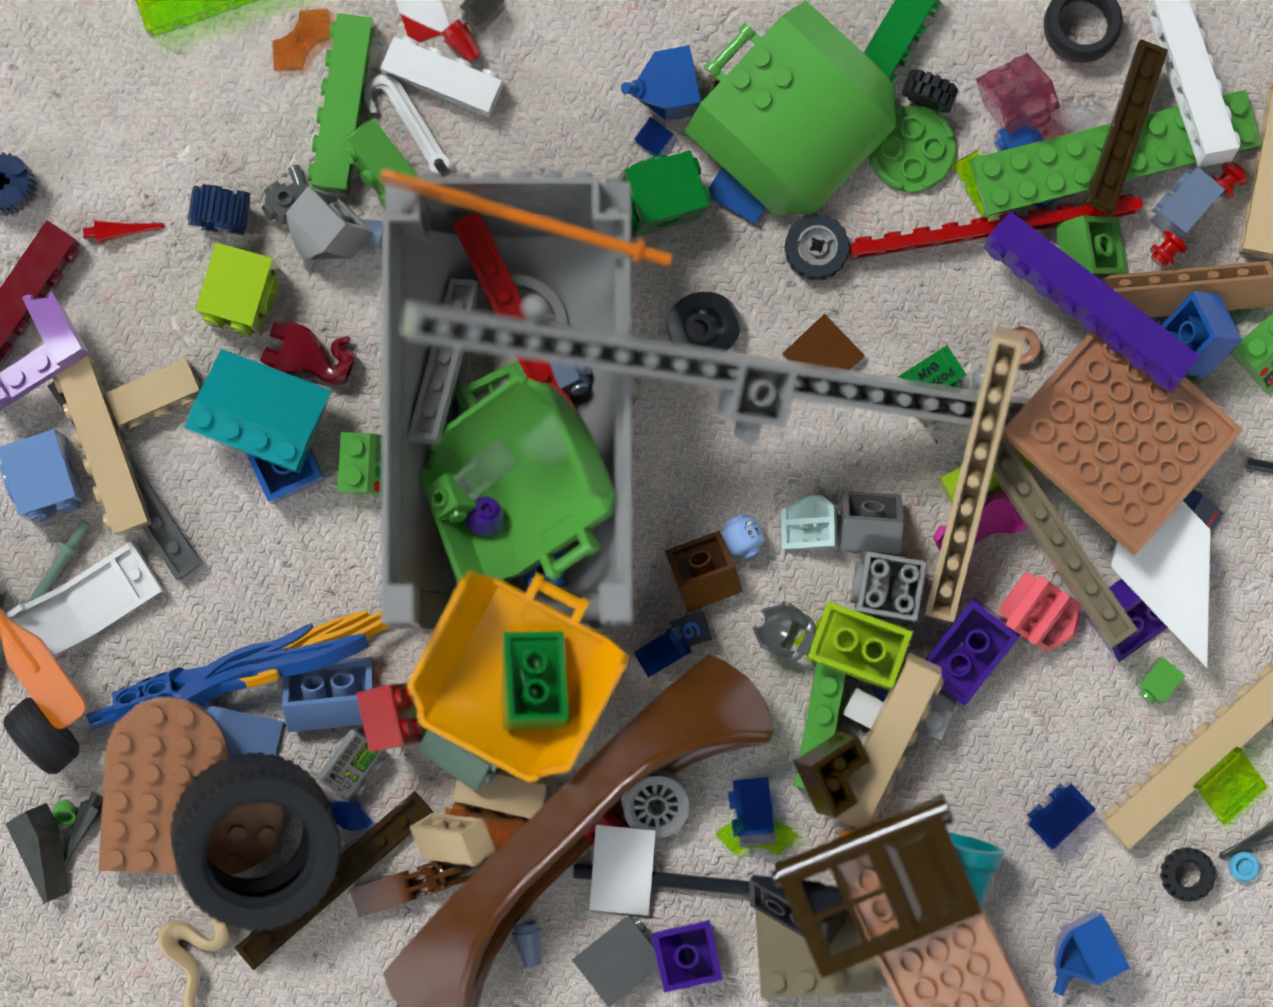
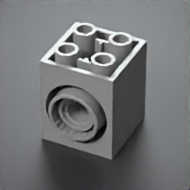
[850,552,926,624]

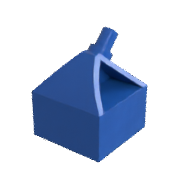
[621,45,701,121]
[1161,291,1242,377]
[1053,911,1130,996]

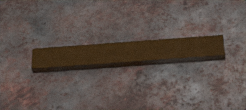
[234,791,434,970]

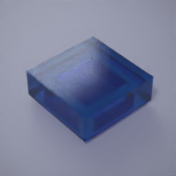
[633,117,674,157]

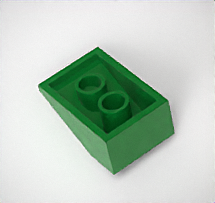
[501,631,569,730]

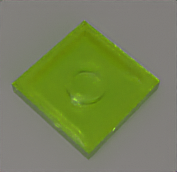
[1193,746,1268,826]

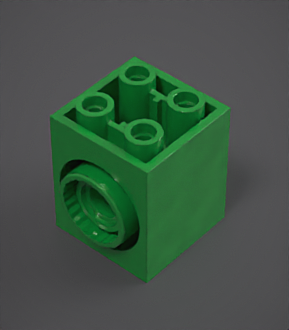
[618,150,711,238]

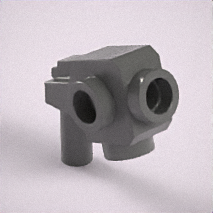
[262,165,308,223]

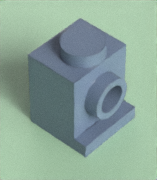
[549,361,592,395]

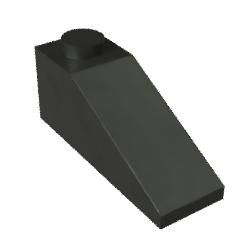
[5,803,69,904]

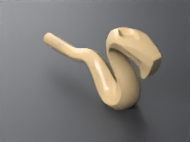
[158,906,231,1007]

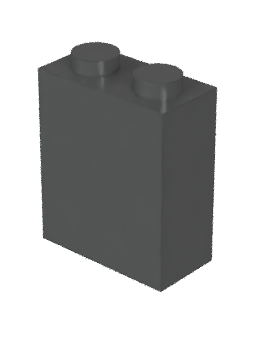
[572,914,658,1007]

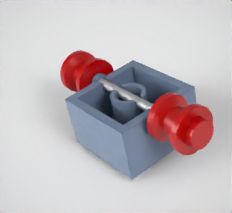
[1150,162,1247,268]

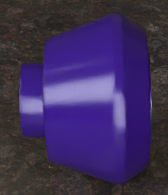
[464,497,505,536]

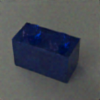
[728,777,776,847]
[1024,783,1096,850]

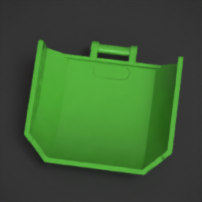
[685,0,896,216]
[419,375,617,583]

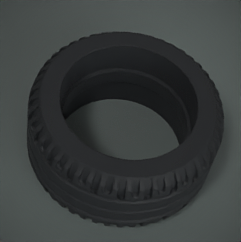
[1043,0,1123,63]
[3,697,80,774]

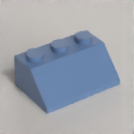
[282,657,375,732]

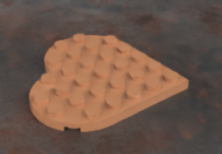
[98,697,283,875]

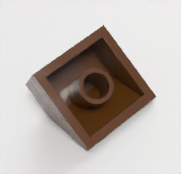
[665,530,743,612]

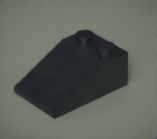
[750,875,845,946]

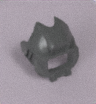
[753,601,816,662]

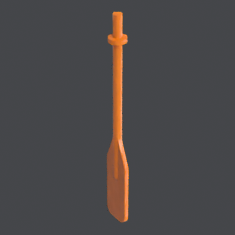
[380,170,672,267]
[0,608,87,729]

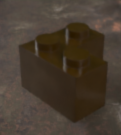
[793,731,870,818]

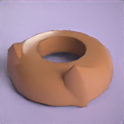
[1011,326,1041,364]

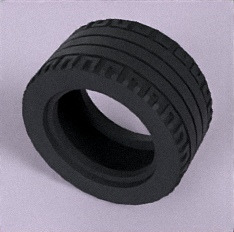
[170,752,341,931]

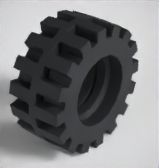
[1160,847,1217,902]

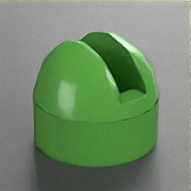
[52,800,77,826]

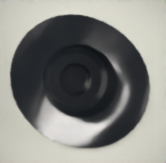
[666,291,741,351]

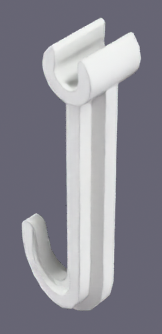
[364,75,453,178]

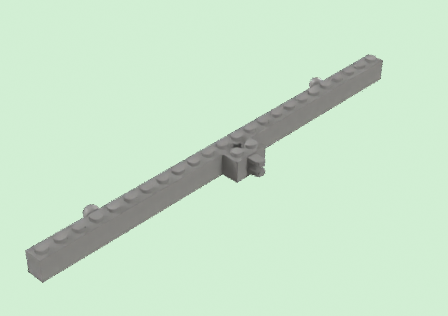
[401,295,1029,445]

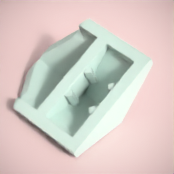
[781,495,837,550]

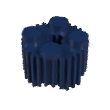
[0,152,38,216]
[187,184,251,236]

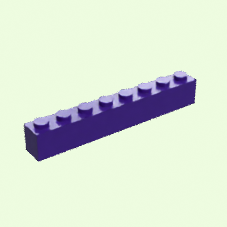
[984,211,1200,393]

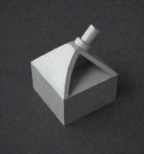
[286,186,374,271]

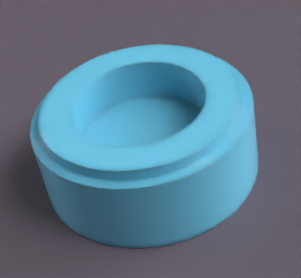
[1228,852,1260,882]

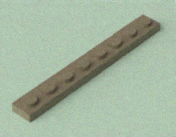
[992,435,1137,648]

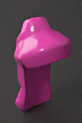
[933,490,1028,552]

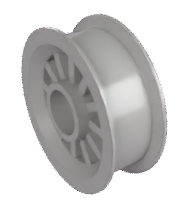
[621,768,689,838]

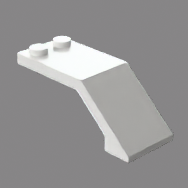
[5,541,164,657]

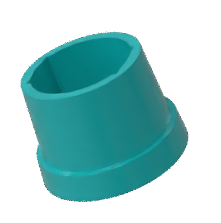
[949,832,1005,908]

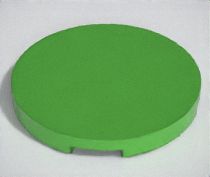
[869,105,956,192]

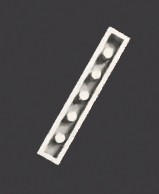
[1147,0,1240,167]

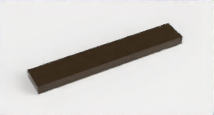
[1084,39,1168,214]

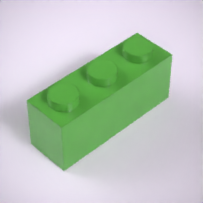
[339,118,419,208]

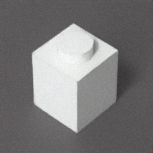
[841,688,884,729]

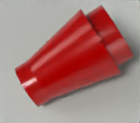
[441,19,482,63]

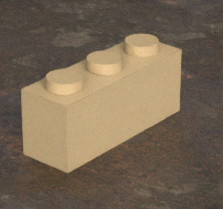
[104,358,201,430]
[452,768,548,819]
[410,813,496,867]

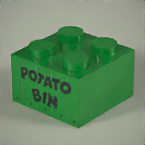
[897,345,967,388]

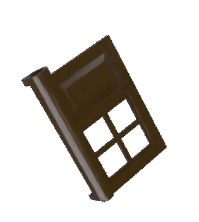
[771,793,983,979]

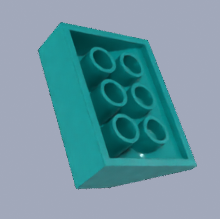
[184,349,332,474]

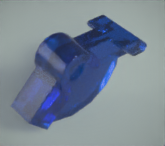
[328,798,374,831]

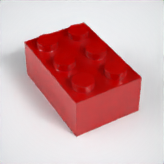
[356,683,427,752]

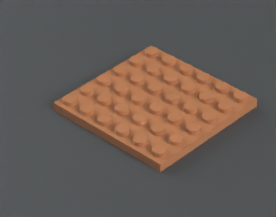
[1002,333,1243,556]

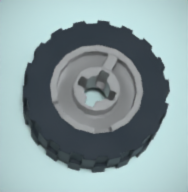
[784,213,850,281]

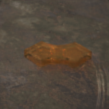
[272,9,331,71]

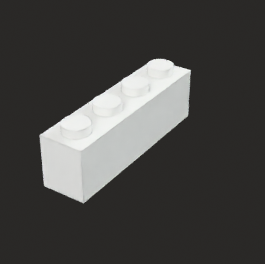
[380,36,503,118]

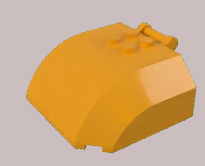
[407,570,630,782]

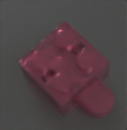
[976,53,1060,134]

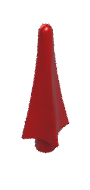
[83,220,165,244]

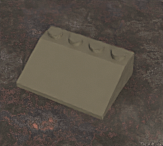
[755,909,882,998]

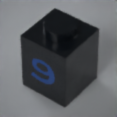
[666,611,712,651]

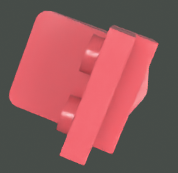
[999,572,1082,653]

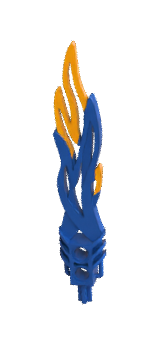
[86,611,390,730]

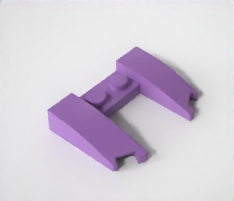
[0,292,90,411]

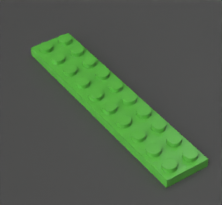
[970,89,1262,217]

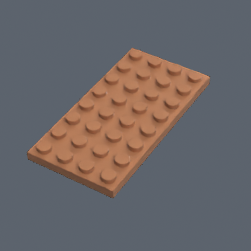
[829,854,1033,1007]

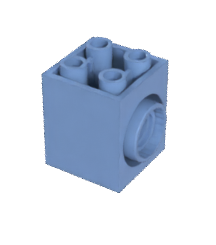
[0,429,86,523]

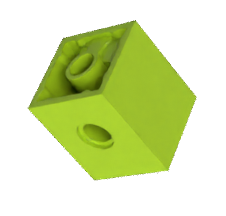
[195,242,280,337]

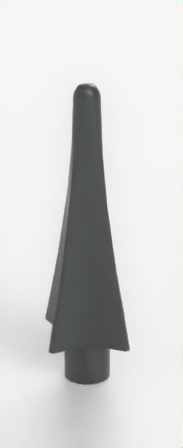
[64,791,103,867]
[1219,821,1273,858]

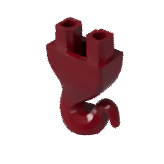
[260,321,356,385]

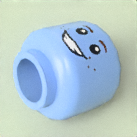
[722,513,765,560]

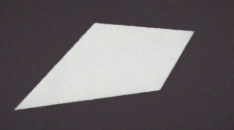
[1111,501,1210,668]

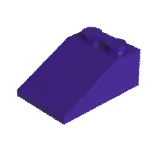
[925,597,1020,706]

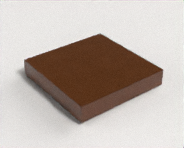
[782,313,865,370]

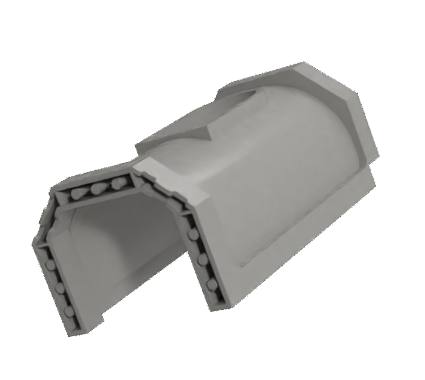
[381,172,633,629]

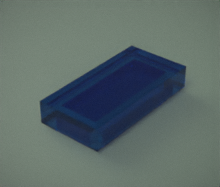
[634,626,692,678]

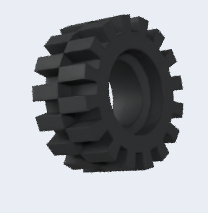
[901,69,959,113]

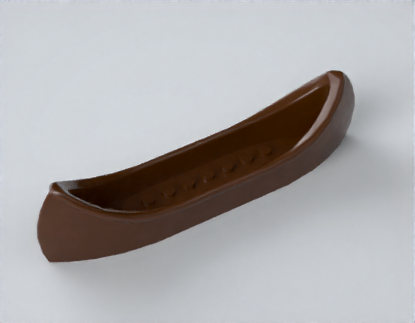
[383,654,774,1007]

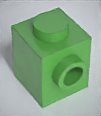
[425,473,477,523]

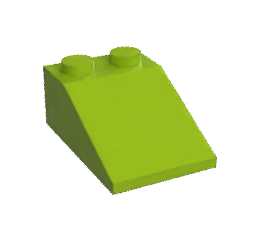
[807,601,912,690]

